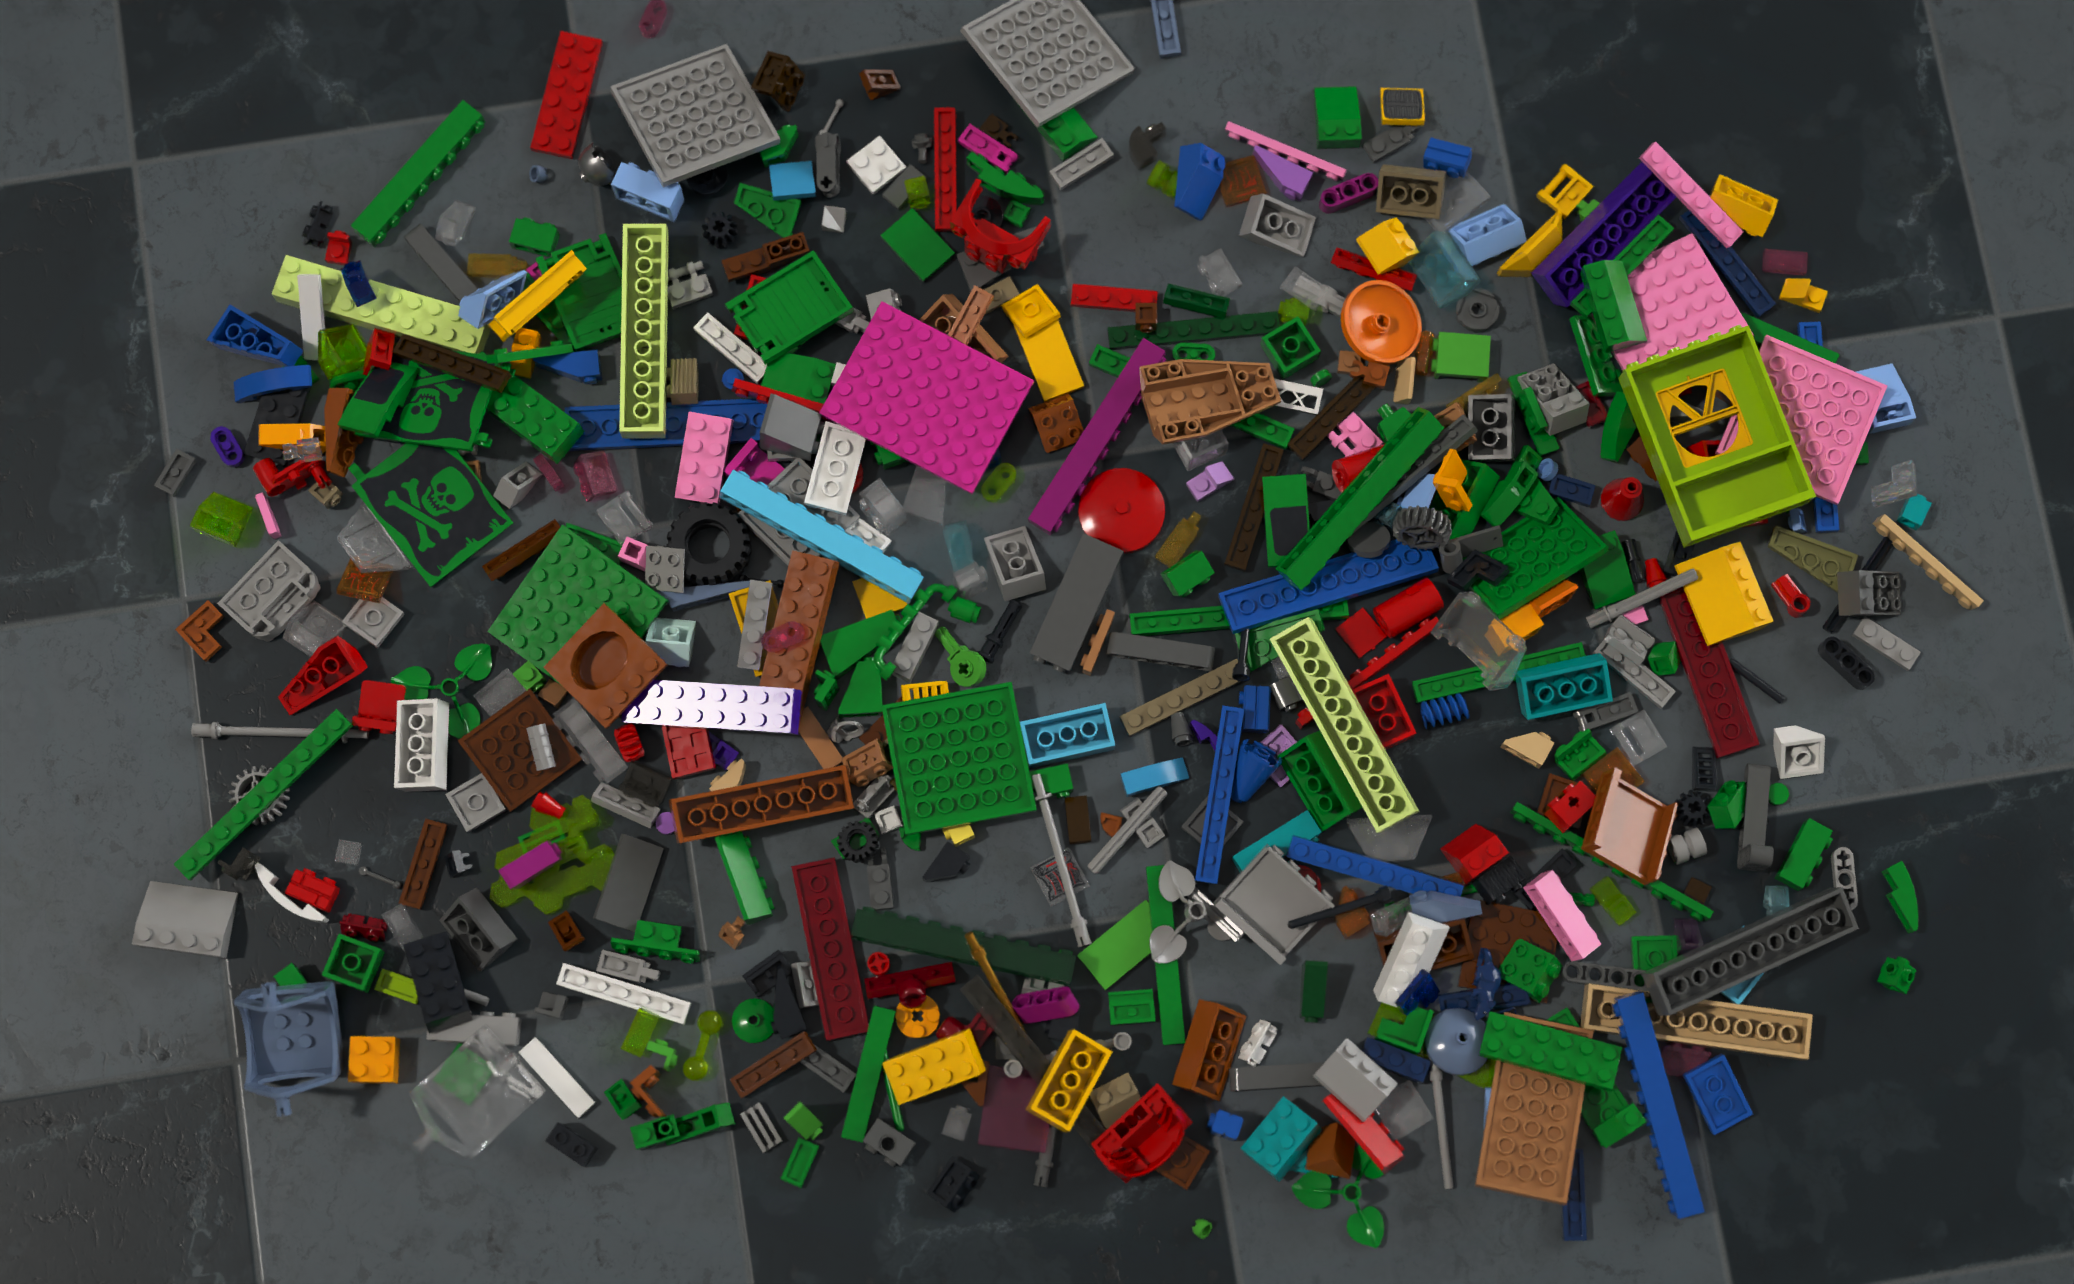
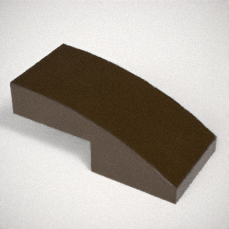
[1065,795,1091,844]

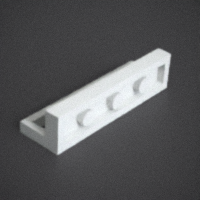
[1274,379,1323,414]

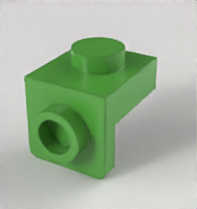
[646,1039,678,1072]

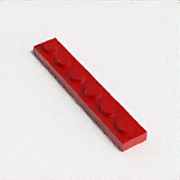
[934,107,956,232]
[732,378,831,422]

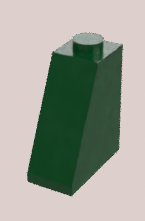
[1299,960,1328,1023]

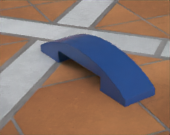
[234,365,312,403]

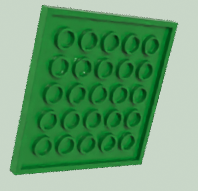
[487,524,669,686]
[881,682,1037,836]

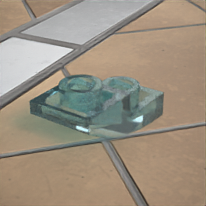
[1763,885,1790,916]

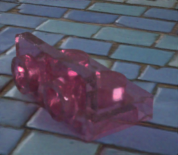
[574,451,617,502]
[1661,1042,1711,1077]

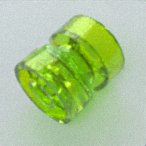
[1147,160,1178,199]

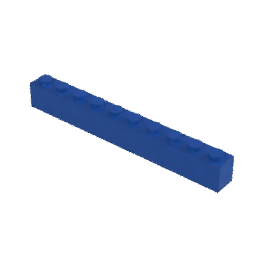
[1612,991,1705,1219]

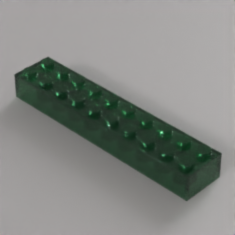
[851,906,1076,987]

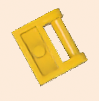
[1536,164,1594,219]

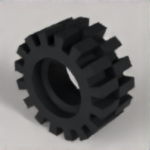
[837,820,879,863]

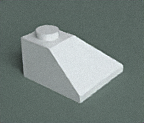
[1773,725,1825,779]

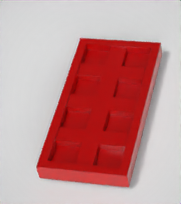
[662,726,716,780]

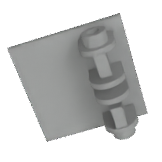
[645,545,685,593]

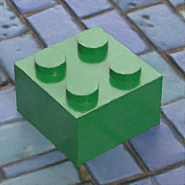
[1260,316,1321,380]
[322,934,385,993]

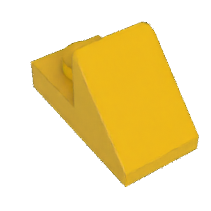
[1779,278,1828,313]

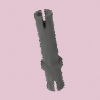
[1033,1122,1057,1188]

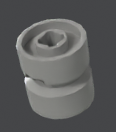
[1667,827,1707,865]

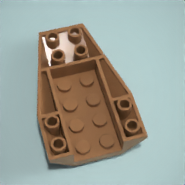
[1139,359,1281,444]

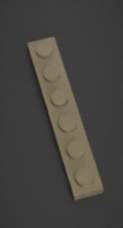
[1119,659,1242,737]

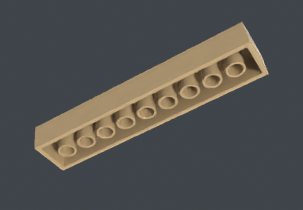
[1580,984,1813,1061]

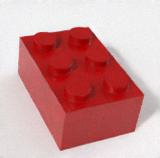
[1352,674,1417,750]

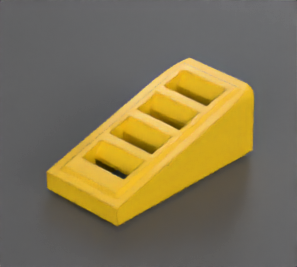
[901,681,949,701]

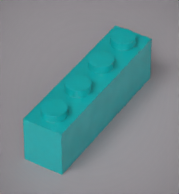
[1232,810,1322,872]

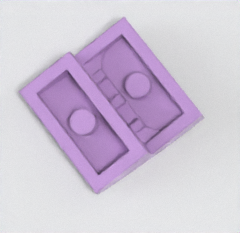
[1260,725,1298,787]

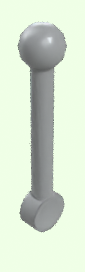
[819,99,844,135]

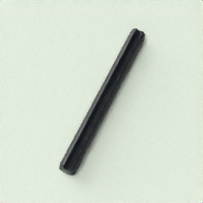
[1823,537,1893,633]

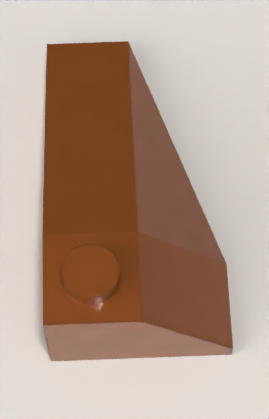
[324,388,364,477]

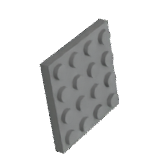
[738,458,860,566]

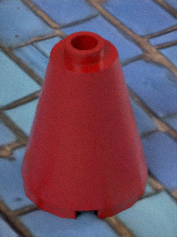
[1601,477,1644,521]

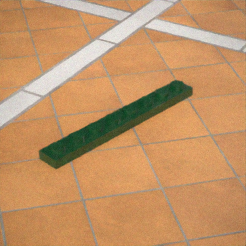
[1107,311,1280,350]

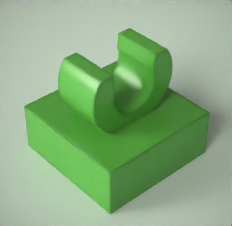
[1576,199,1600,222]

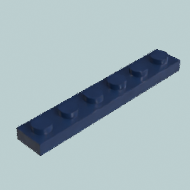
[1679,210,1776,318]

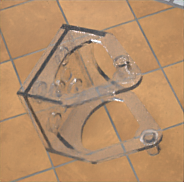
[410,1024,546,1160]

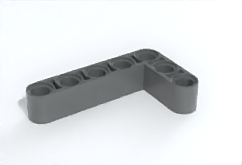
[1737,763,1774,872]

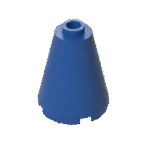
[1231,739,1282,803]

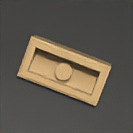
[1393,357,1416,404]

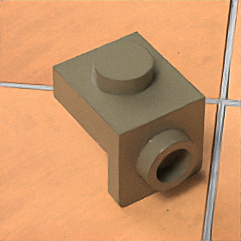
[308,479,343,509]

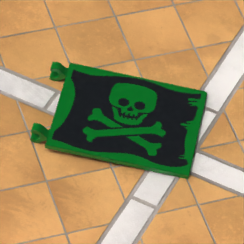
[354,343,516,452]
[348,443,514,587]

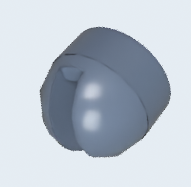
[529,165,548,183]

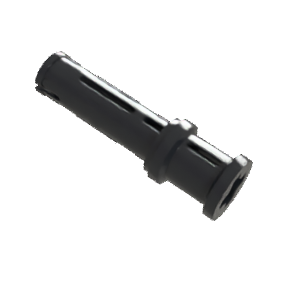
[977,600,1022,664]

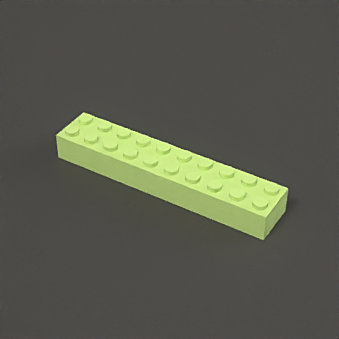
[619,224,669,438]
[272,255,491,354]
[1270,617,1419,833]

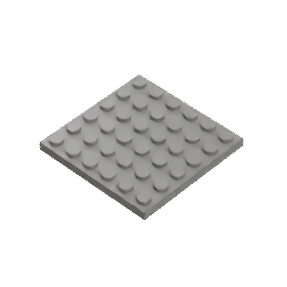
[960,0,1135,128]
[610,44,780,187]

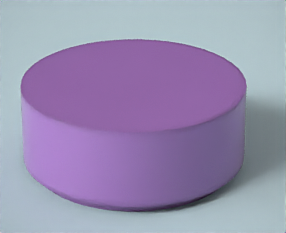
[656,812,675,835]

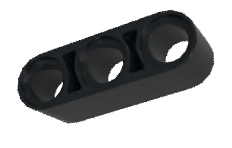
[1818,636,1875,690]

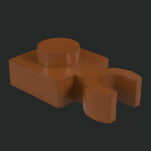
[1349,360,1390,389]

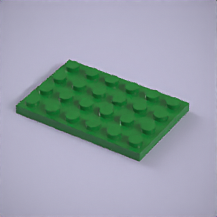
[1463,497,1609,620]

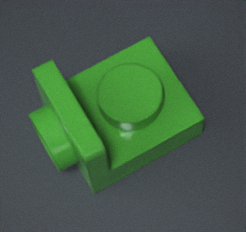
[513,661,547,694]

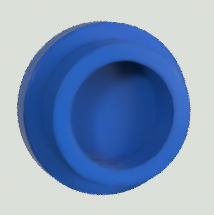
[722,368,744,390]

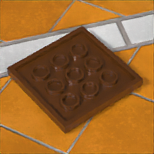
[458,688,582,812]
[1458,899,1557,1004]

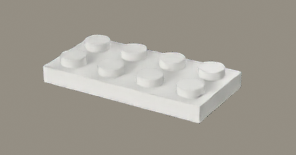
[804,421,866,515]

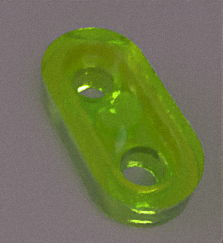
[981,463,1016,502]

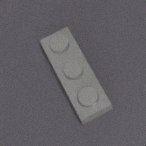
[1049,138,1114,190]
[1852,616,1921,671]
[591,782,661,828]

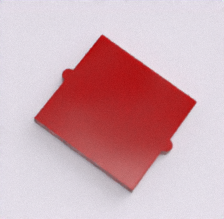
[1335,607,1387,659]

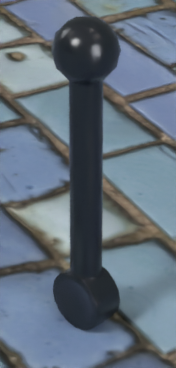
[739,575,784,588]

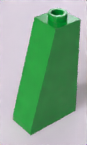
[820,609,901,680]

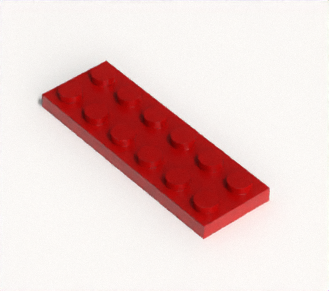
[530,31,603,159]

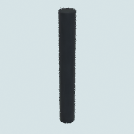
[1729,657,1785,704]

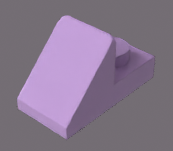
[1186,461,1234,502]

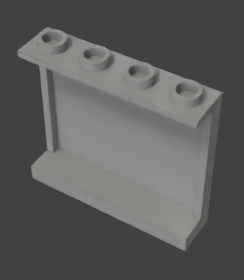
[1213,844,1335,965]

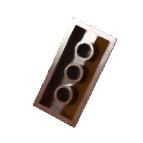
[1374,918,1474,971]

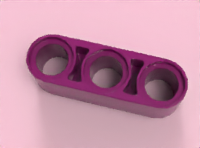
[1319,173,1379,214]
[1012,986,1079,1023]

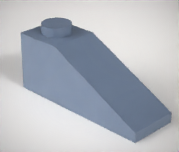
[1409,890,1482,923]

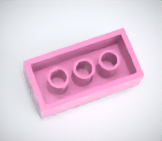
[674,412,734,504]

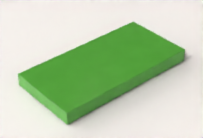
[1077,900,1152,990]

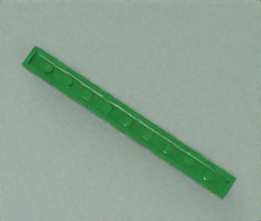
[1089,344,1295,450]
[1129,600,1349,636]
[174,709,353,881]
[1510,802,1714,922]

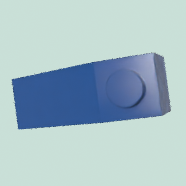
[533,350,602,385]

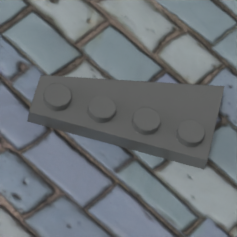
[957,226,1044,292]

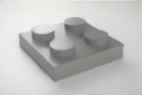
[342,588,405,648]
[445,773,507,833]

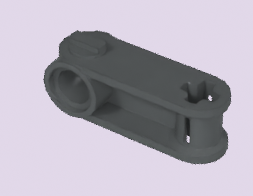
[815,132,841,198]

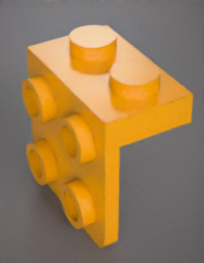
[1432,449,1473,512]

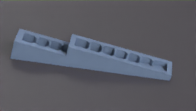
[655,581,750,612]

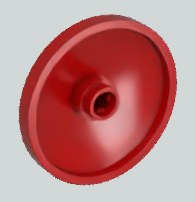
[1078,468,1165,554]

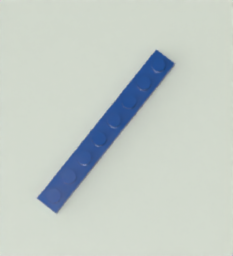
[1195,705,1244,884]
[1286,835,1464,897]

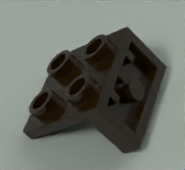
[751,51,805,112]

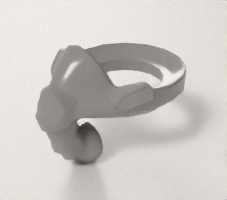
[827,717,864,743]

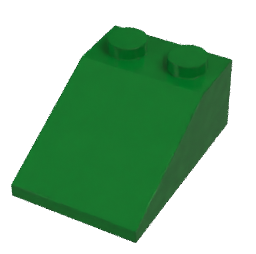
[1314,86,1362,149]
[761,353,836,404]
[1579,530,1636,610]

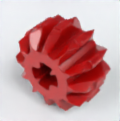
[614,723,645,762]

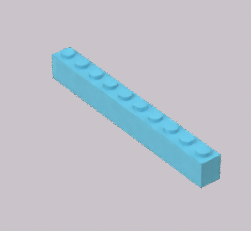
[719,470,924,604]

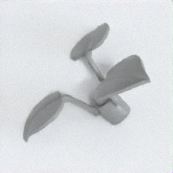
[1149,860,1231,963]

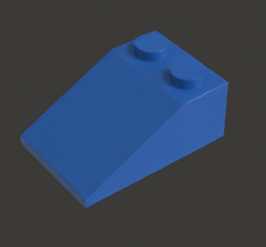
[1174,143,1225,220]

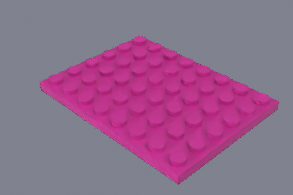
[819,301,1034,494]

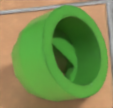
[1192,1219,1212,1239]

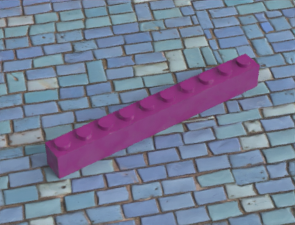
[1028,338,1167,536]

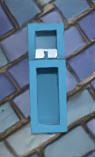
[1120,758,1189,797]

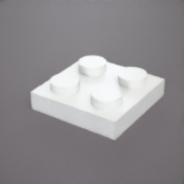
[847,136,906,195]

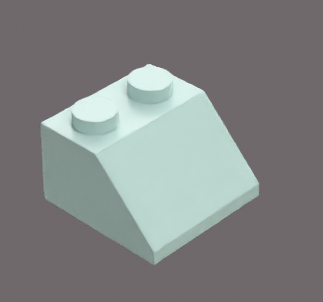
[645,617,696,667]

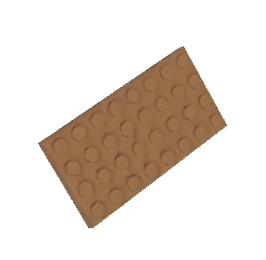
[1475,1012,1594,1205]

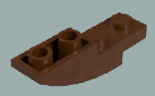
[722,232,810,282]

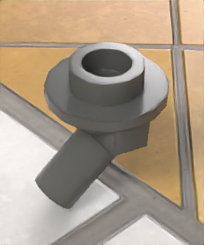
[911,133,932,164]

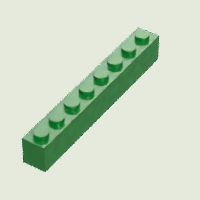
[351,100,485,247]

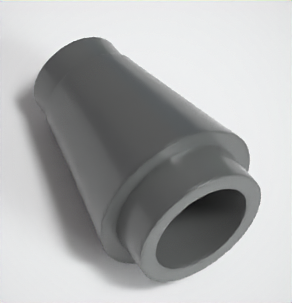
[1171,712,1194,747]

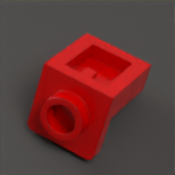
[325,231,353,266]

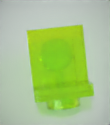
[904,176,930,209]

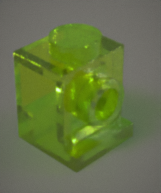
[1278,298,1311,326]

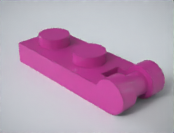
[958,124,1019,175]

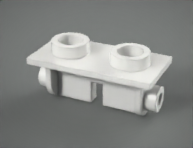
[1238,1019,1277,1067]

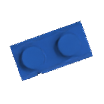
[1423,138,1472,178]
[1239,685,1271,733]
[1206,1110,1243,1141]

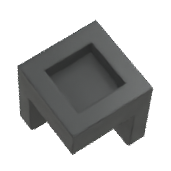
[534,992,569,1020]

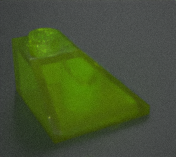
[318,324,367,380]

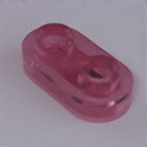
[761,621,805,653]

